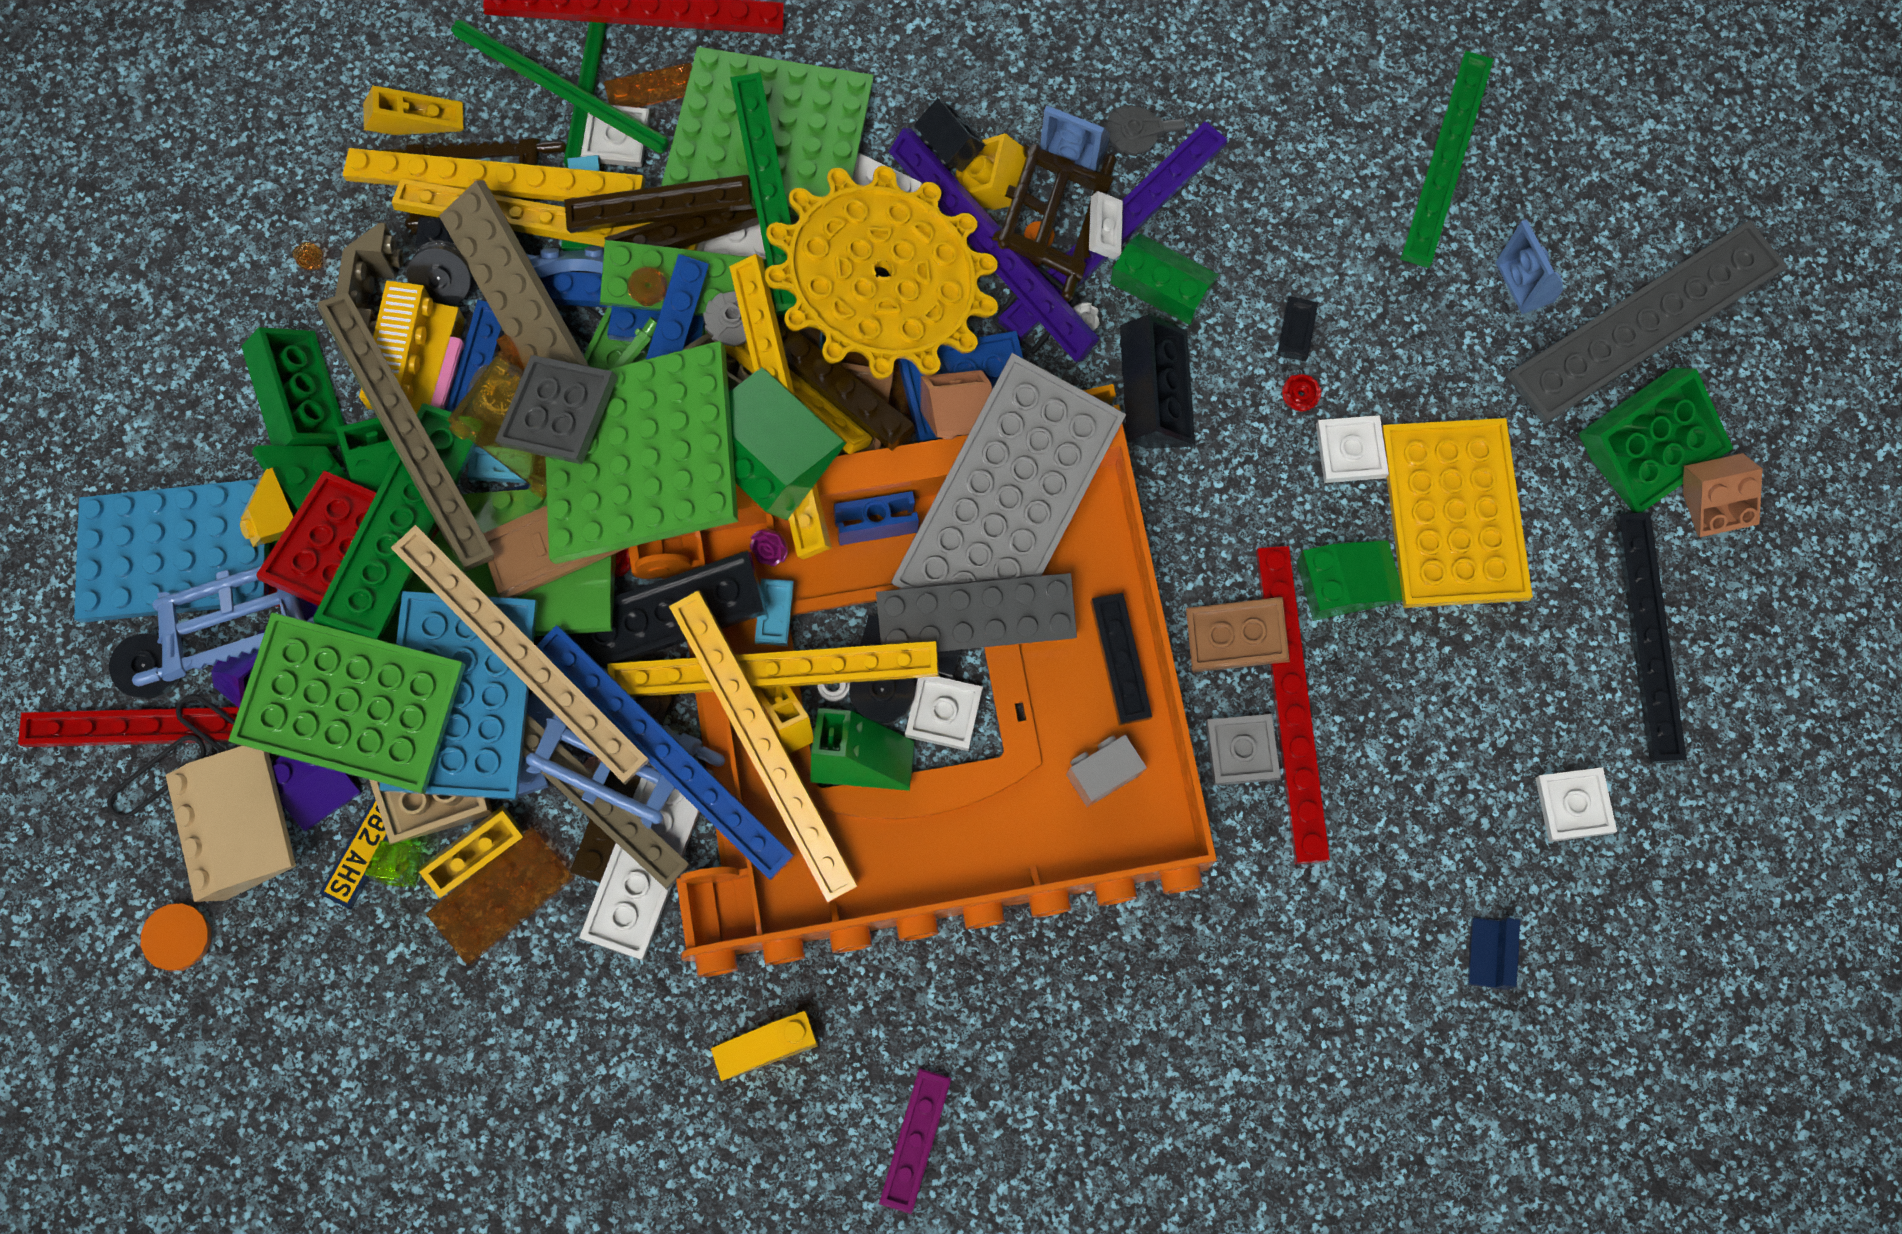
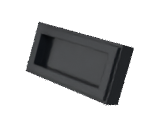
[1276,296,1319,362]

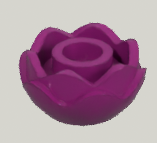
[750,529,788,566]

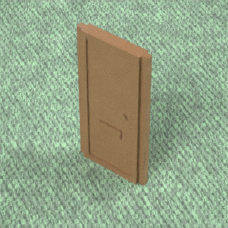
[483,505,629,598]

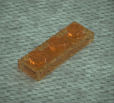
[604,62,692,108]

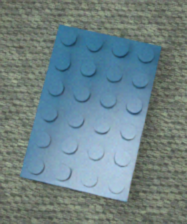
[74,479,269,623]
[379,591,538,800]

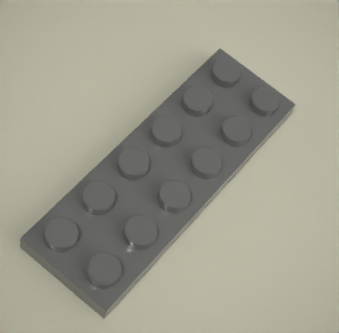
[876,573,1077,652]

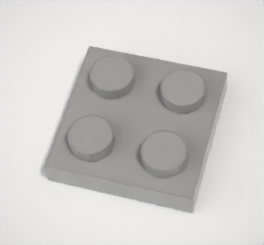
[1206,714,1281,786]

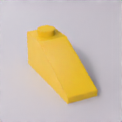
[363,85,463,135]
[753,686,814,754]
[711,1011,818,1081]

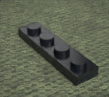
[1090,593,1152,726]

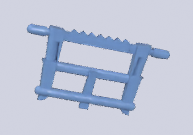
[132,566,314,686]
[526,713,725,829]

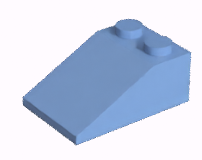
[1040,106,1110,171]
[1495,219,1564,314]

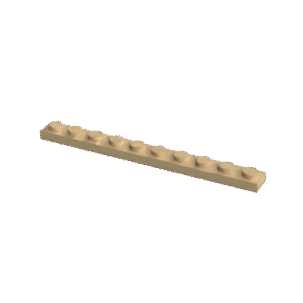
[391,525,650,784]

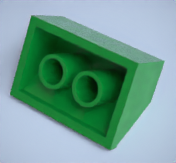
[1110,233,1219,325]

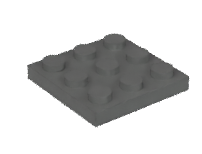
[495,355,618,465]

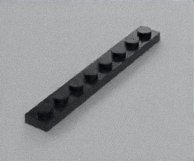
[1615,512,1687,764]

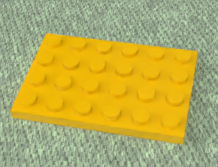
[1382,418,1533,608]

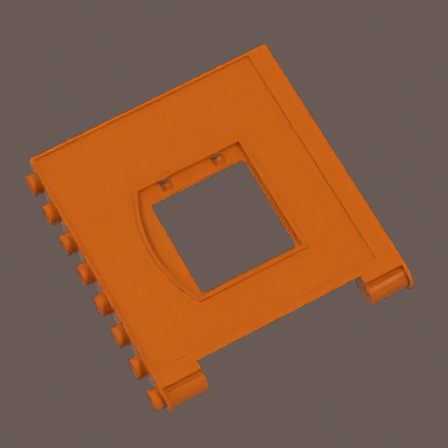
[628,423,1217,977]

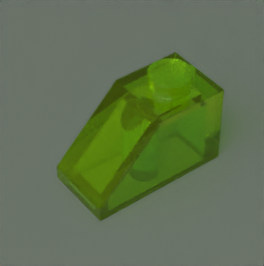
[365,839,422,888]

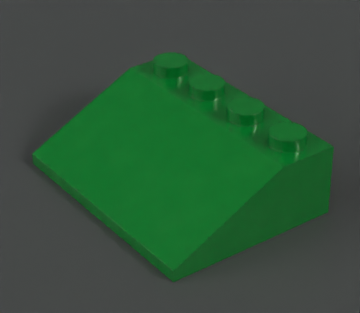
[729,367,846,521]
[1578,368,1733,513]

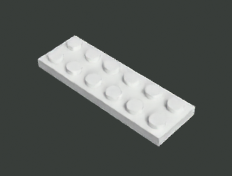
[579,762,714,961]

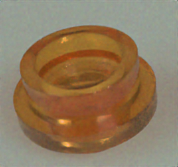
[292,242,324,270]

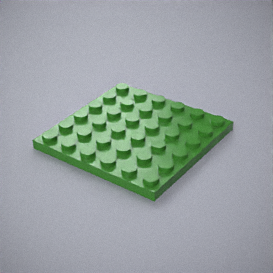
[661,47,874,215]
[545,341,738,564]

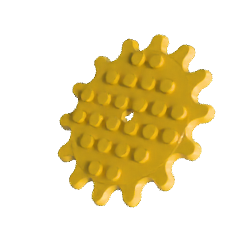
[764,166,998,380]

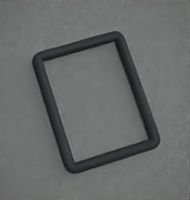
[993,267,1078,354]

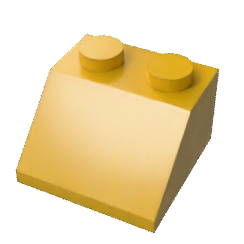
[955,133,1026,210]

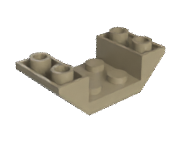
[335,223,403,336]

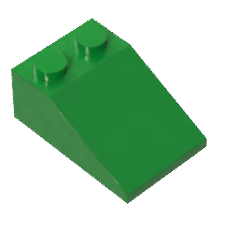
[1296,540,1403,621]

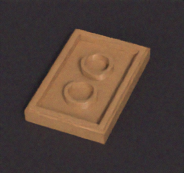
[1186,597,1290,672]

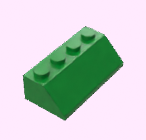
[241,327,344,449]

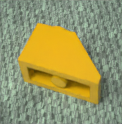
[240,468,293,547]

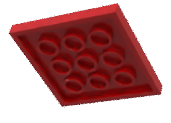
[256,471,440,606]

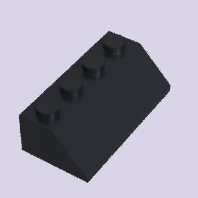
[1120,314,1195,449]

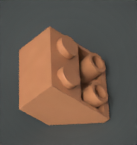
[920,370,992,439]
[1683,453,1763,537]

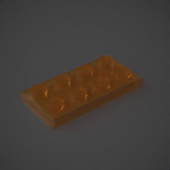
[426,827,575,966]

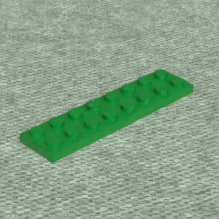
[313,403,484,641]

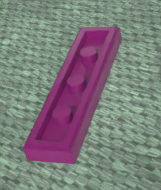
[879,1068,952,1214]

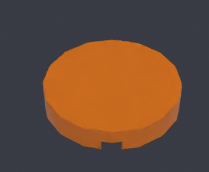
[140,903,212,972]

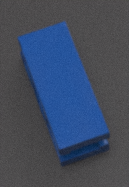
[834,491,919,546]

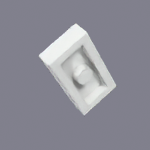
[1089,191,1123,259]

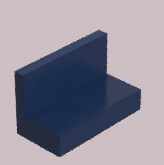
[1467,918,1520,990]

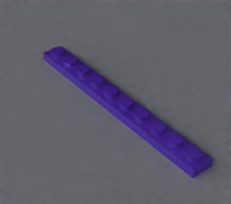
[998,121,1228,342]
[888,128,1100,362]

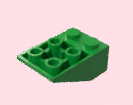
[336,417,397,493]
[810,708,914,791]

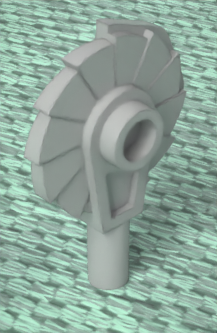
[703,291,747,347]

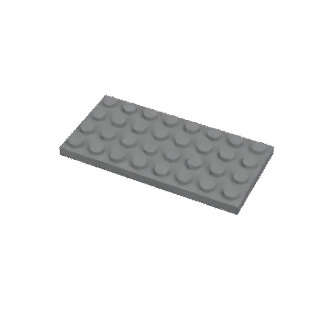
[891,353,1126,589]

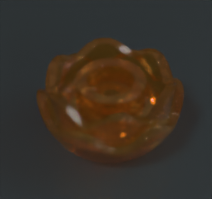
[628,266,667,306]

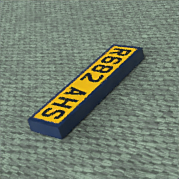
[319,797,389,910]

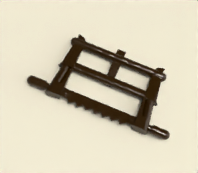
[381,138,566,235]
[991,144,1116,301]

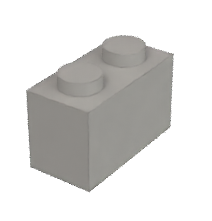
[1066,735,1147,808]

